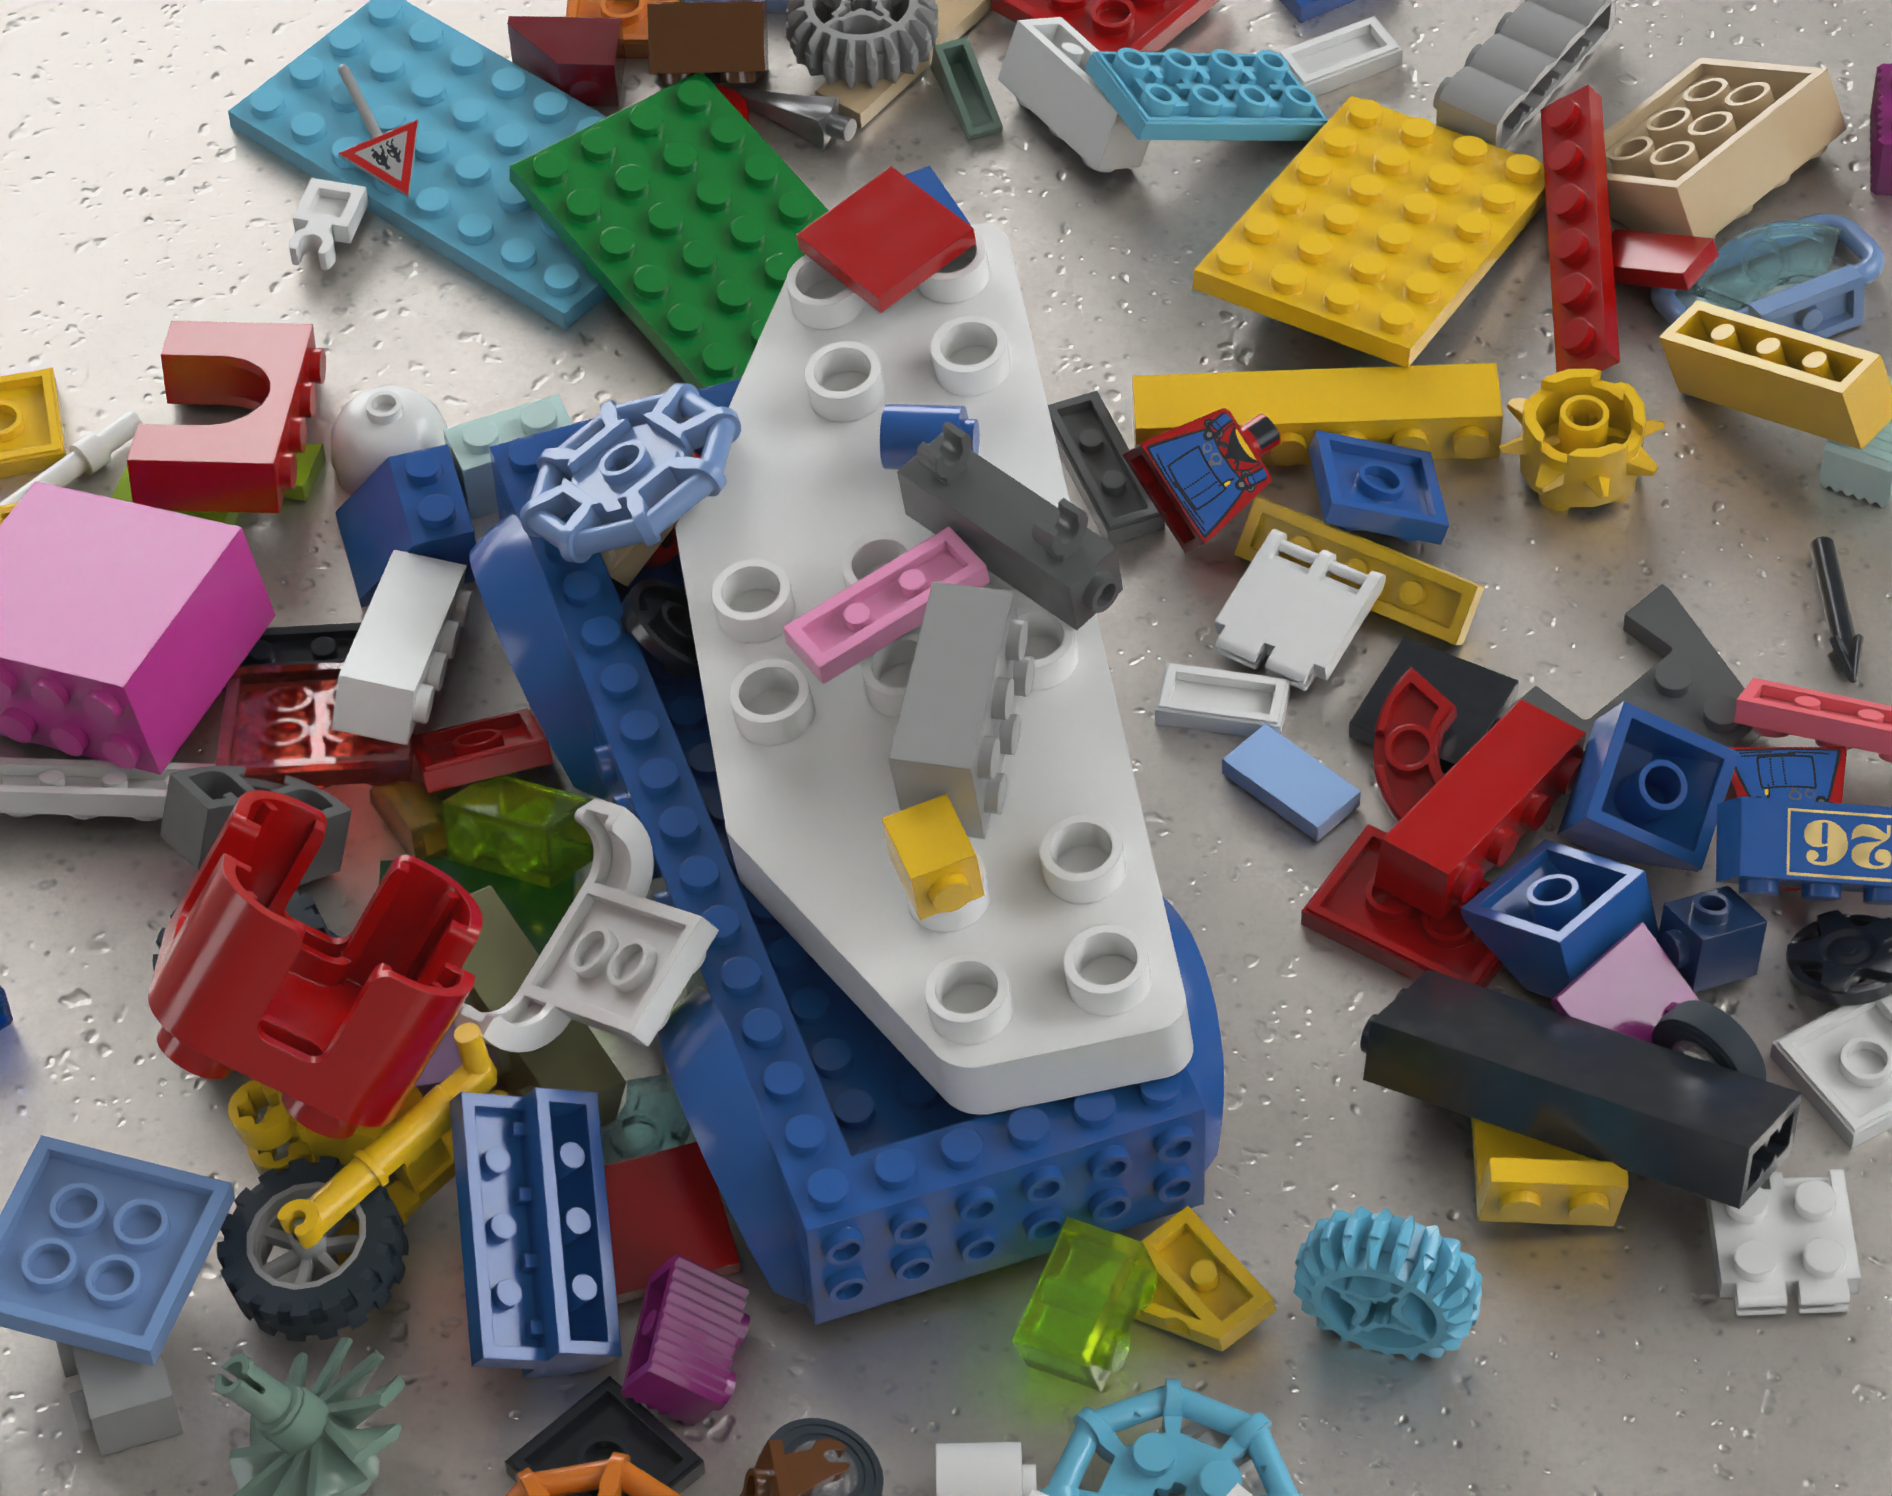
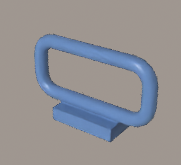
[1650,214,1885,338]

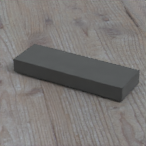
[1048,391,1165,545]

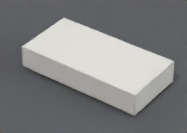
[1276,16,1403,97]
[1155,662,1290,737]

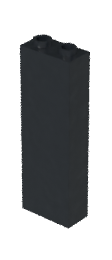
[1360,970,1802,1209]

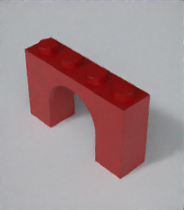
[127,321,326,513]

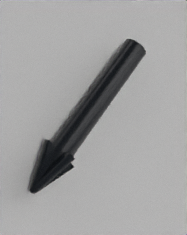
[1810,536,1864,683]

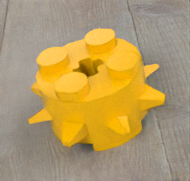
[1499,369,1665,511]

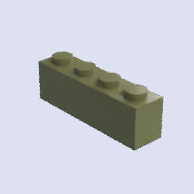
[453,886,626,1126]

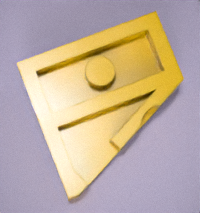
[1084,1206,1277,1352]

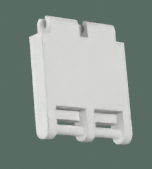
[1215,529,1386,691]
[1705,1169,1861,1316]

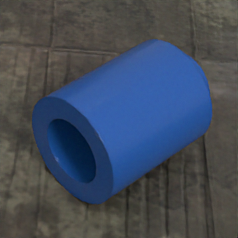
[880,404,980,470]

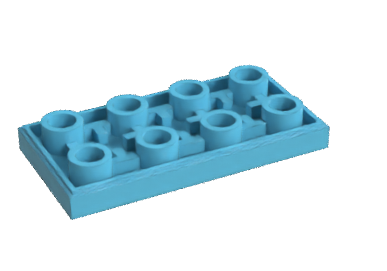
[1085,48,1328,141]

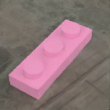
[783,526,990,684]

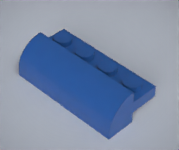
[449,1087,622,1378]

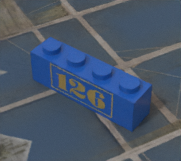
[1716,796,1892,905]

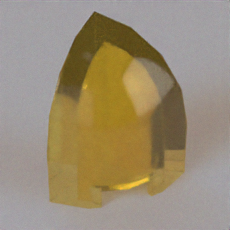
[369,781,474,859]

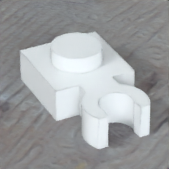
[289,178,369,270]

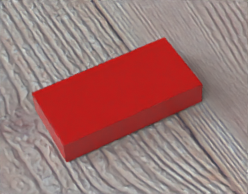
[1611,229,1719,291]

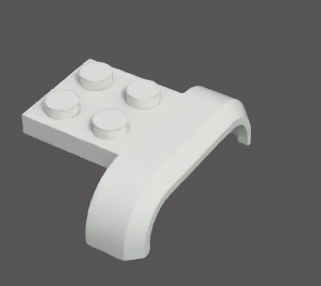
[454,798,719,1053]

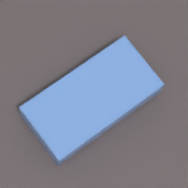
[1222,723,1361,842]

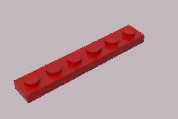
[1540,84,1620,373]

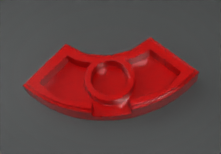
[1373,667,1457,824]

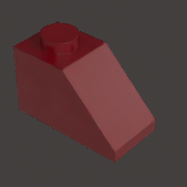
[507,16,626,107]

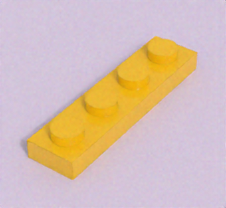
[1234,497,1485,645]

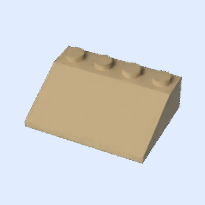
[1604,57,1847,240]

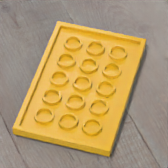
[1192,95,1546,368]

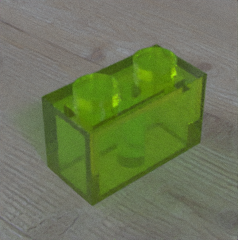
[443,775,594,889]
[1012,1217,1158,1392]

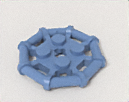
[520,383,741,563]

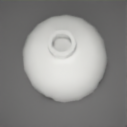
[331,385,448,495]

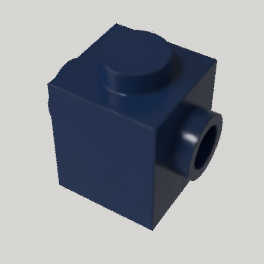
[1656,885,1768,993]

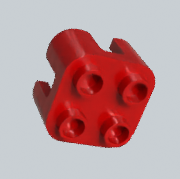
[148,790,483,1139]

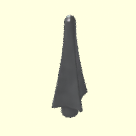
[720,83,857,151]

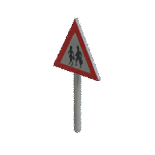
[338,64,419,198]

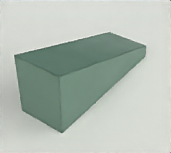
[930,37,1003,141]

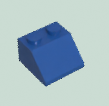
[335,444,476,608]
[1557,701,1740,872]
[1461,839,1659,999]

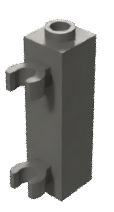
[897,421,1123,630]

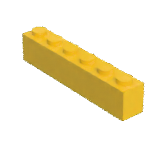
[1132,363,1503,466]

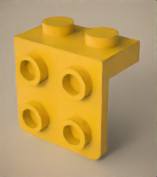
[1471,1117,1629,1226]

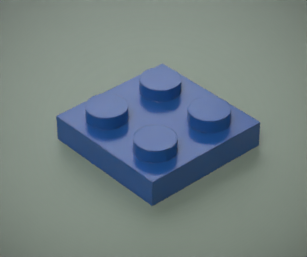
[1308,430,1449,545]

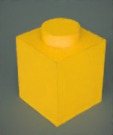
[881,793,985,921]

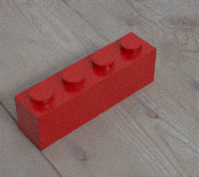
[1374,699,1586,921]

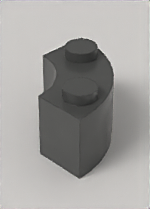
[160,766,352,886]

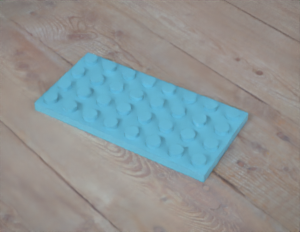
[228,0,609,330]

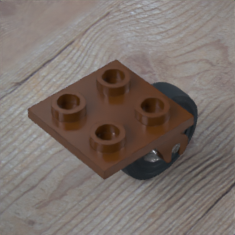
[740,1418,884,1496]

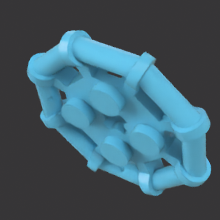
[1039,1378,1303,1496]

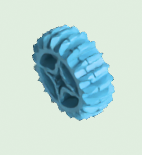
[1293,1206,1483,1361]

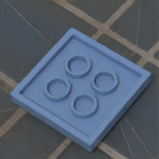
[0,1135,235,1366]

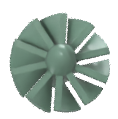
[214,1337,405,1496]

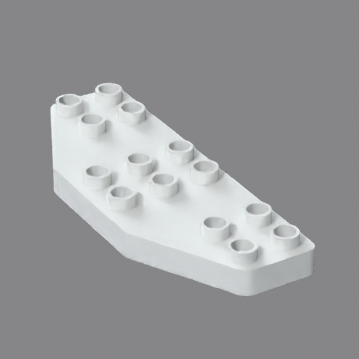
[675,224,1193,1115]

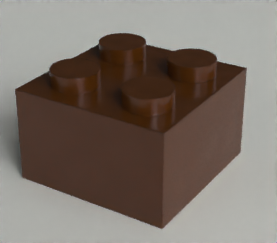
[647,0,769,85]

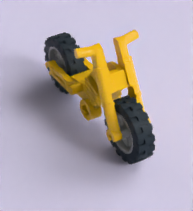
[152,888,508,1342]

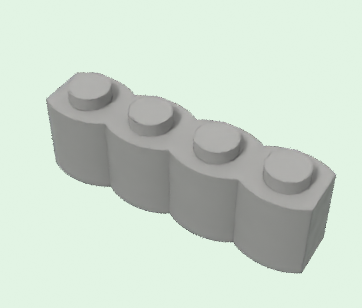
[1433,0,1617,149]

